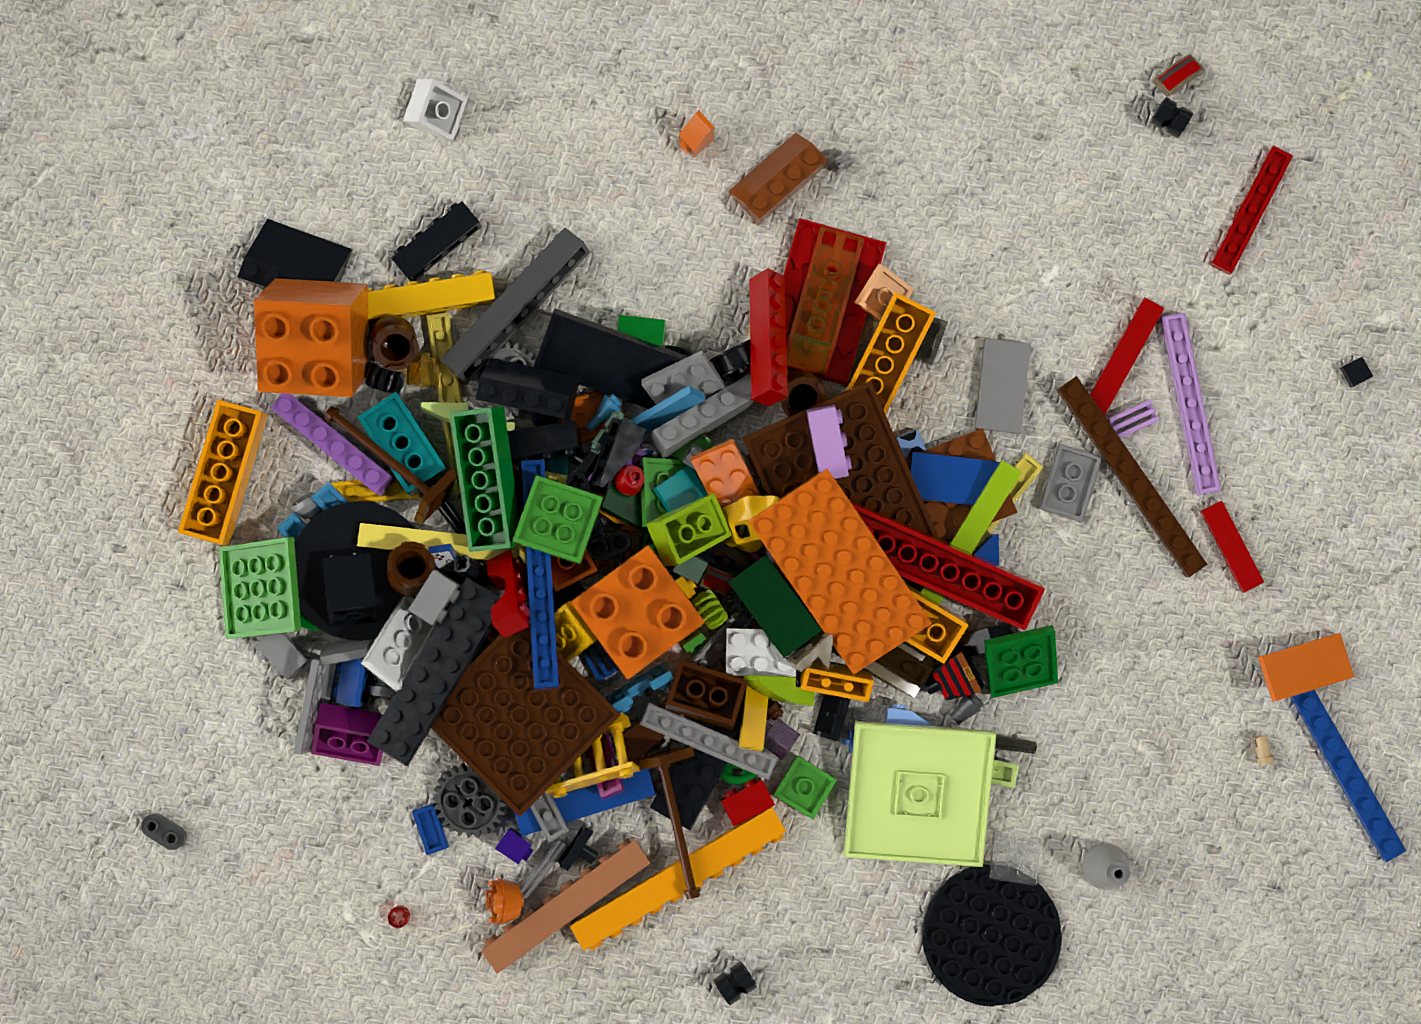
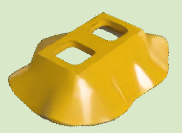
[722,496,780,553]

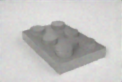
[642,350,725,405]

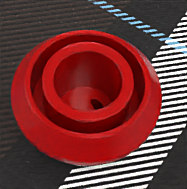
[614,464,644,495]

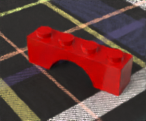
[487,549,530,638]

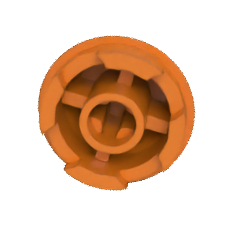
[486,878,524,925]

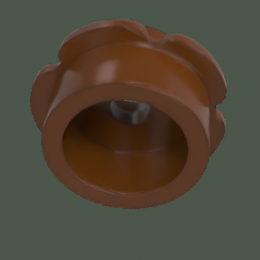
[766,700,784,721]

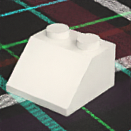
[403,79,468,141]

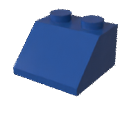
[334,658,372,707]

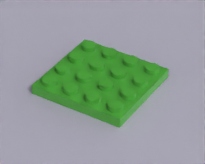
[219,537,301,639]

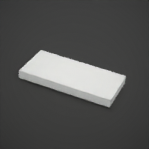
[361,596,437,692]

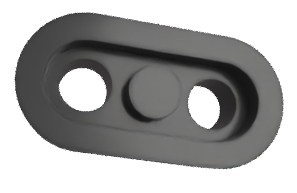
[141,813,187,850]

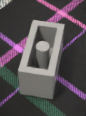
[408,570,461,625]
[256,633,312,680]

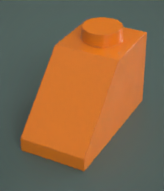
[679,110,714,157]

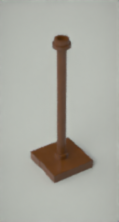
[324,406,458,526]
[629,747,701,899]

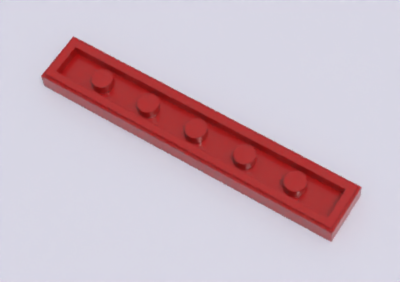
[1210,145,1293,275]
[1090,297,1165,416]

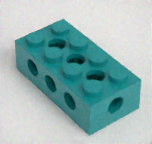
[357,392,449,497]

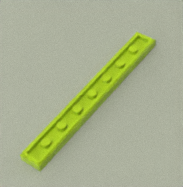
[919,460,1022,603]

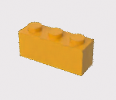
[798,660,874,702]

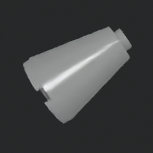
[1082,843,1130,890]

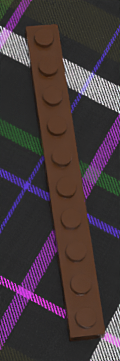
[1056,376,1208,577]

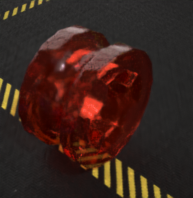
[388,905,410,928]

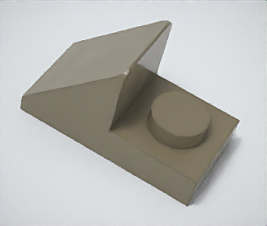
[786,630,833,672]

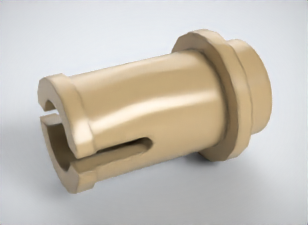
[1252,735,1275,765]

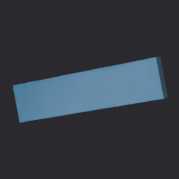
[632,386,706,435]

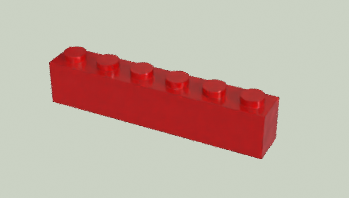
[749,268,788,407]

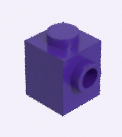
[495,827,534,864]

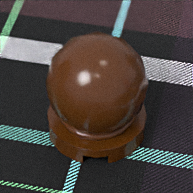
[370,315,419,370]
[780,370,827,417]
[386,541,435,597]

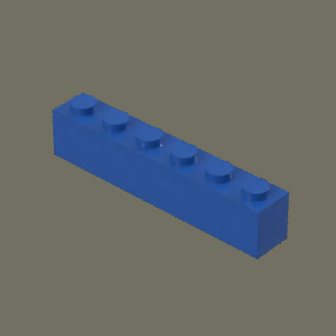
[515,768,657,836]

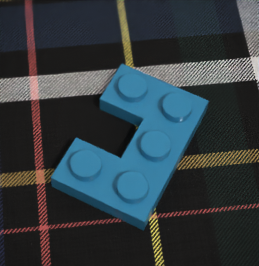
[277,481,349,542]
[606,661,674,713]

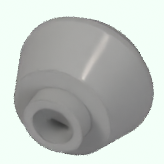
[292,491,322,520]

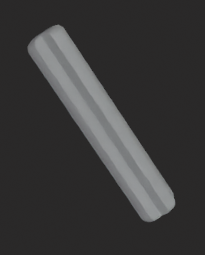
[520,839,568,899]

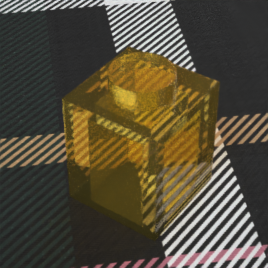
[406,353,440,388]

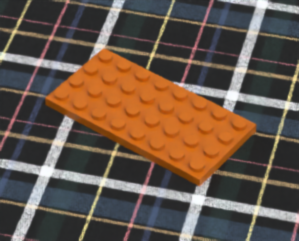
[748,468,932,675]

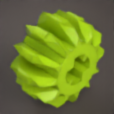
[693,589,728,629]

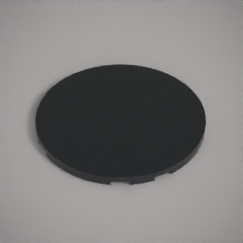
[294,501,417,640]
[921,864,1062,1007]

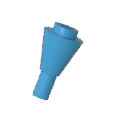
[585,394,623,432]

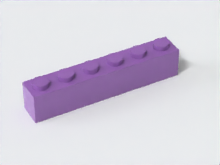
[270,393,396,497]

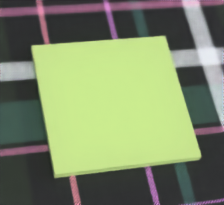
[843,721,996,867]

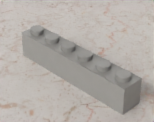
[651,373,758,459]

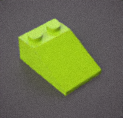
[646,493,732,567]

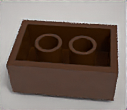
[665,660,748,730]

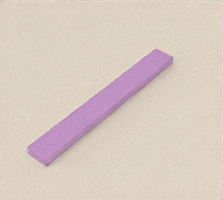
[1161,313,1221,495]

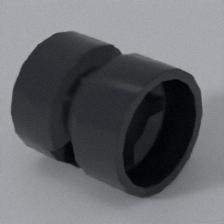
[1150,97,1193,138]
[714,961,757,1006]

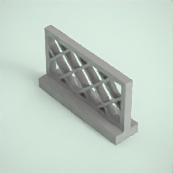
[294,657,339,755]

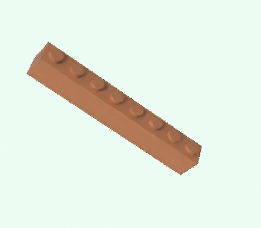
[481,838,651,974]

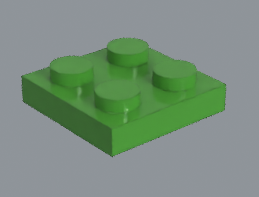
[773,755,837,819]

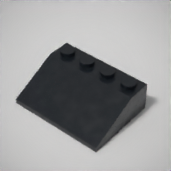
[237,219,353,289]

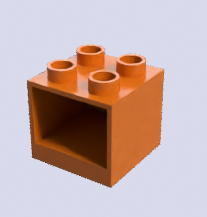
[254,278,369,397]
[571,545,705,680]

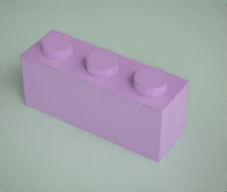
[806,405,852,479]

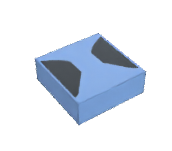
[896,430,926,458]

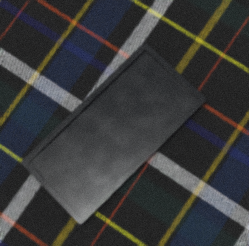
[534,308,686,409]

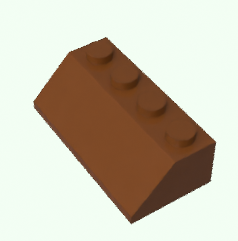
[728,133,827,225]

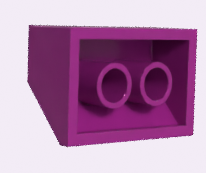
[311,703,383,766]

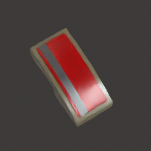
[1152,54,1205,97]
[699,564,740,599]

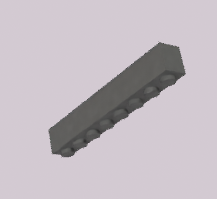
[440,228,590,385]

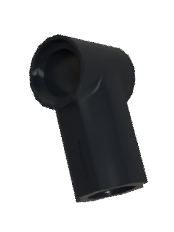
[453,554,491,588]

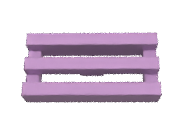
[1107,400,1160,438]

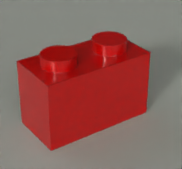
[721,778,775,826]

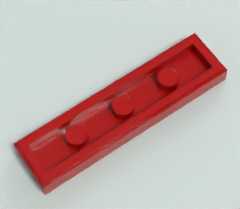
[1200,501,1264,593]

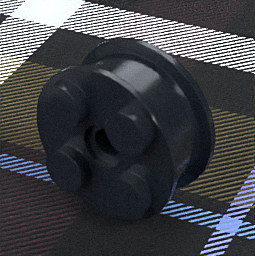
[709,339,751,382]

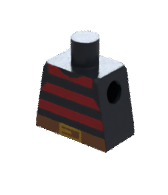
[925,646,985,700]

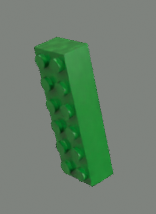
[449,406,520,552]

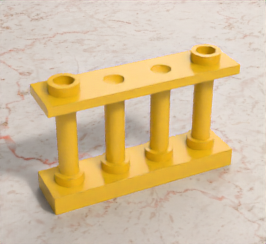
[545,712,640,798]

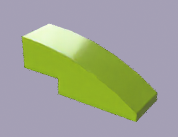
[744,675,814,706]

